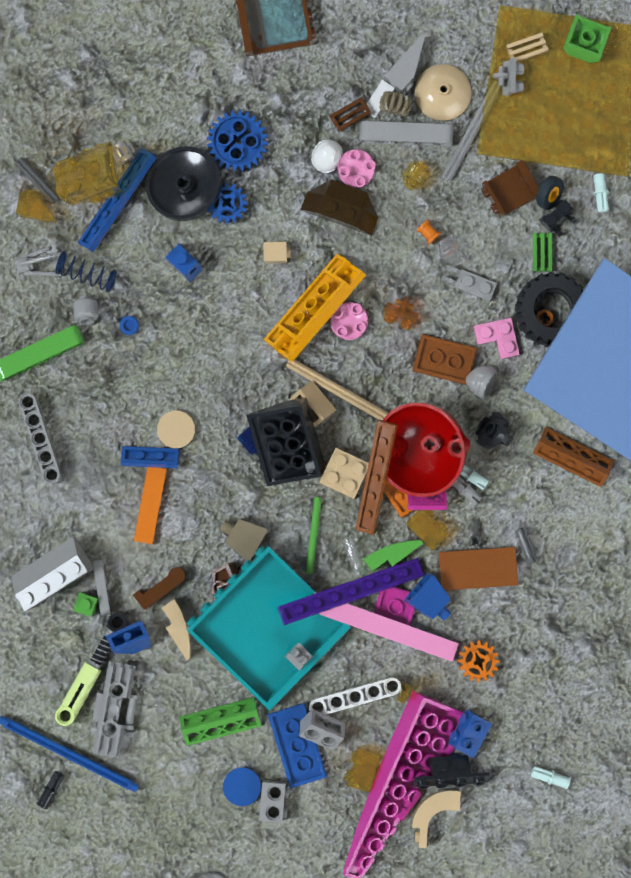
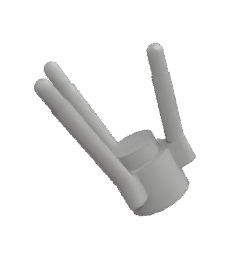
[16,246,64,276]

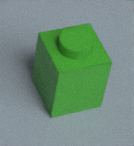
[73,592,99,617]

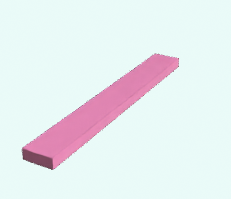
[314,592,459,662]

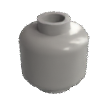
[73,295,99,325]

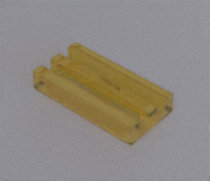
[396,681,412,703]

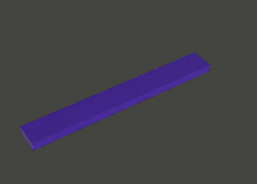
[277,558,425,626]

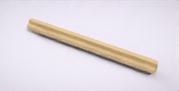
[286,359,388,420]

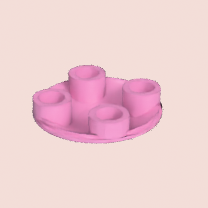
[337,149,375,188]
[330,302,368,340]

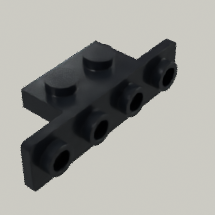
[411,755,490,789]

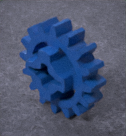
[208,182,248,225]

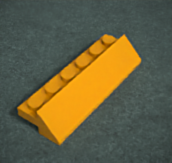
[263,253,366,362]

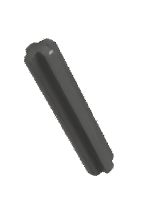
[15,157,59,204]

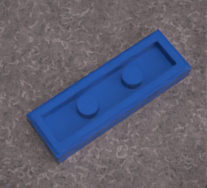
[121,446,180,468]

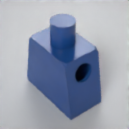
[164,244,203,283]
[403,573,451,620]

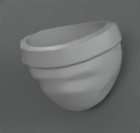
[466,366,496,399]

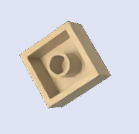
[319,448,369,499]

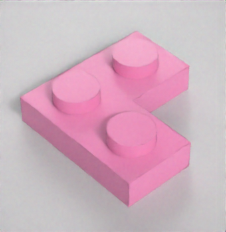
[474,318,520,360]

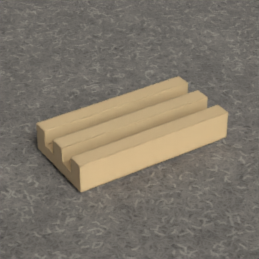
[506,33,549,62]

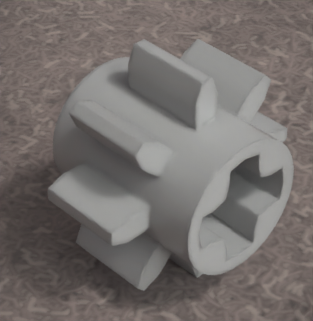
[112,141,136,164]

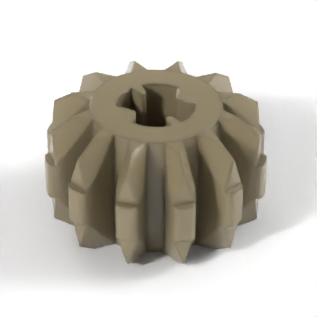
[379,91,412,117]

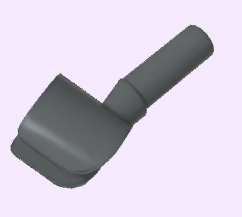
[468,520,482,548]

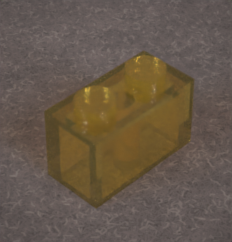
[405,510,449,551]
[344,747,380,793]

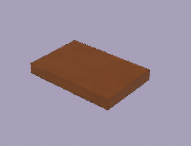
[412,334,477,385]

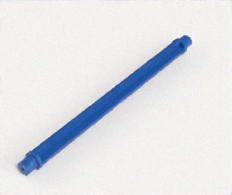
[0,715,139,793]

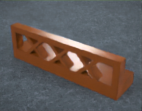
[533,427,614,487]

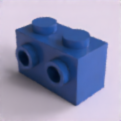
[448,709,492,758]

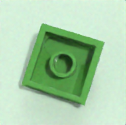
[563,14,612,63]

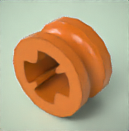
[536,310,553,327]

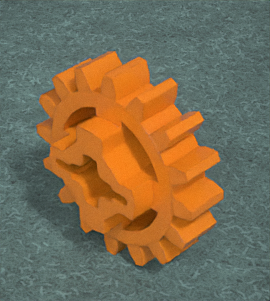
[457,640,500,682]

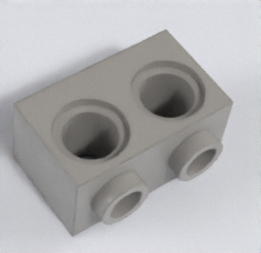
[299,709,346,750]
[259,780,289,823]

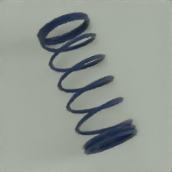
[55,251,117,293]

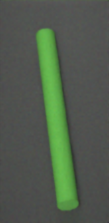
[306,497,322,574]

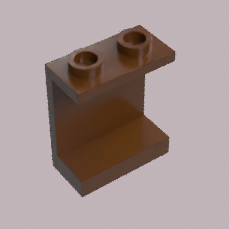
[481,160,539,218]

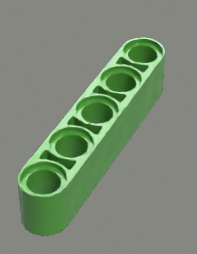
[0,325,85,382]

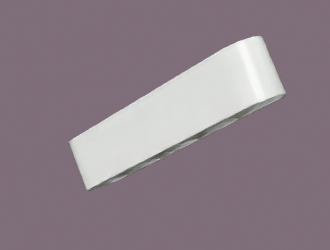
[309,677,401,715]

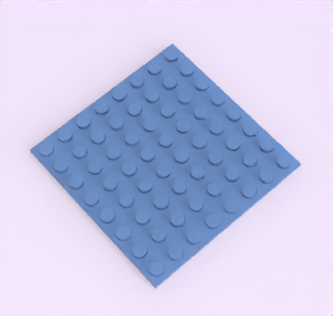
[523,258,631,461]

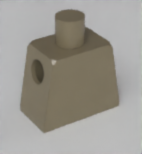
[220,519,268,561]

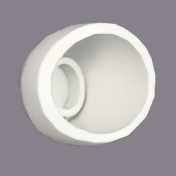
[311,140,343,173]

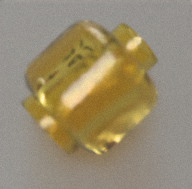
[402,161,430,190]

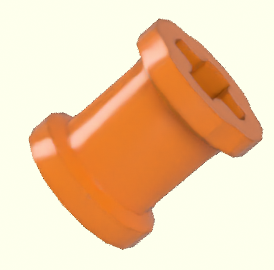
[416,219,441,245]

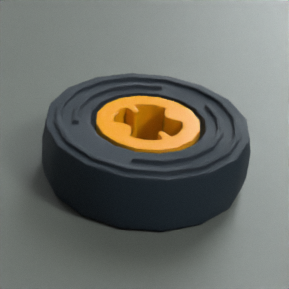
[536,176,564,210]

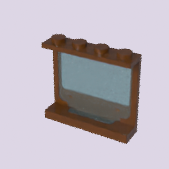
[236,0,316,57]

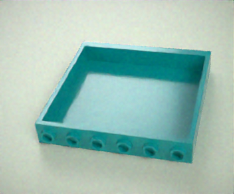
[186,545,351,711]

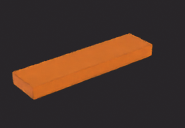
[134,467,167,545]

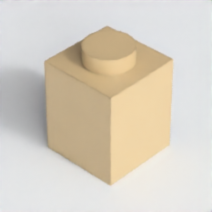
[263,242,291,264]

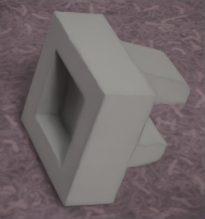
[285,642,313,670]

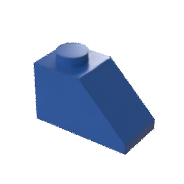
[106,620,151,654]

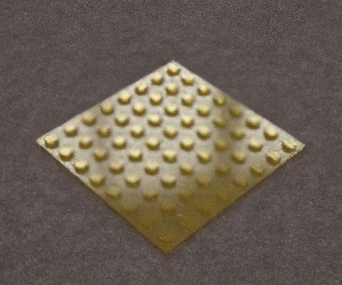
[477,5,631,177]

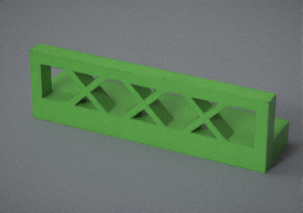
[179,697,261,746]

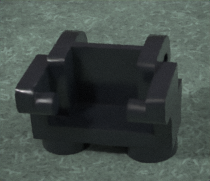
[539,200,577,237]

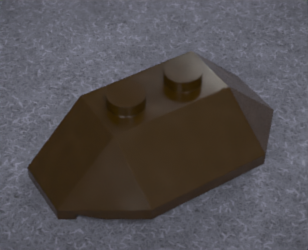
[300,179,378,236]

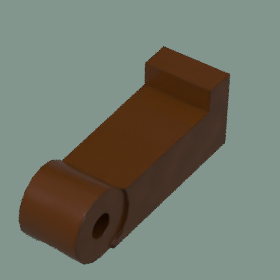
[133,567,186,610]

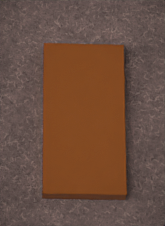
[438,547,518,590]

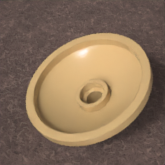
[414,64,471,121]

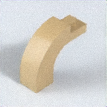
[411,789,461,848]

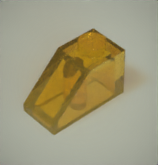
[16,189,56,224]

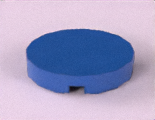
[223,767,261,806]

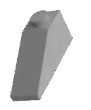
[384,34,425,94]

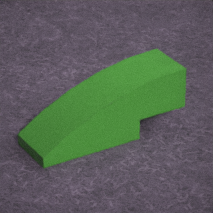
[363,540,423,571]

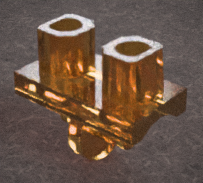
[384,296,419,330]

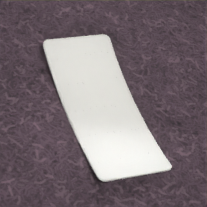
[363,80,394,118]

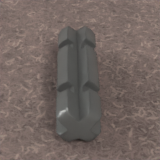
[515,527,538,565]

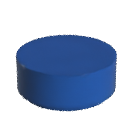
[120,316,139,336]

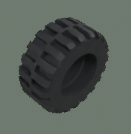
[515,272,583,347]

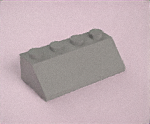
[12,536,94,611]

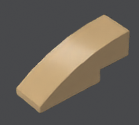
[162,599,191,660]

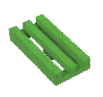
[532,233,552,272]

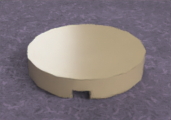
[157,411,195,448]

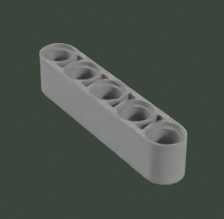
[360,121,453,146]
[19,393,62,484]

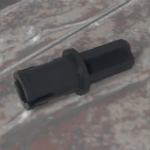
[36,771,64,809]

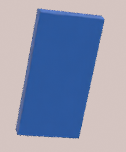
[268,703,327,789]

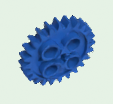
[207,110,268,173]

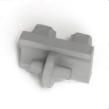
[493,58,524,96]

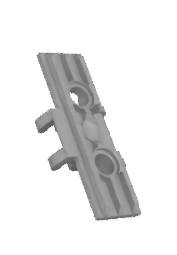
[92,661,140,758]

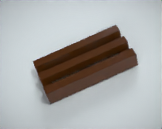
[329,97,371,133]

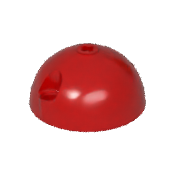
[383,402,471,497]

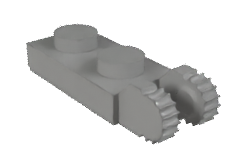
[441,265,497,302]

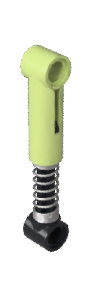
[55,612,128,726]

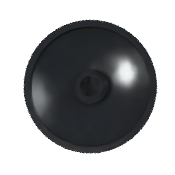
[146,146,222,221]

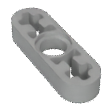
[93,559,112,616]

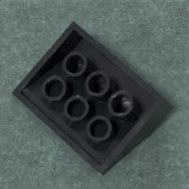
[246,397,326,486]

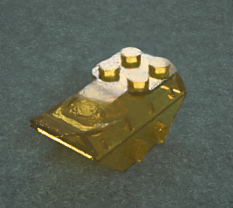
[53,141,121,205]

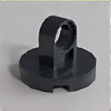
[475,412,513,449]

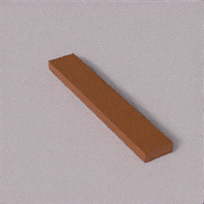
[355,420,398,535]

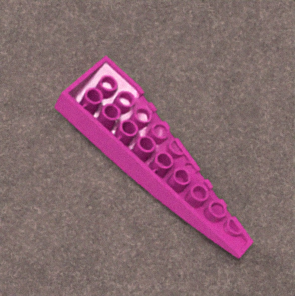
[343,691,464,878]

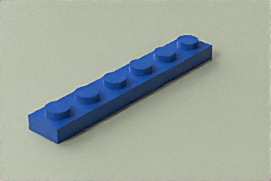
[78,149,156,252]

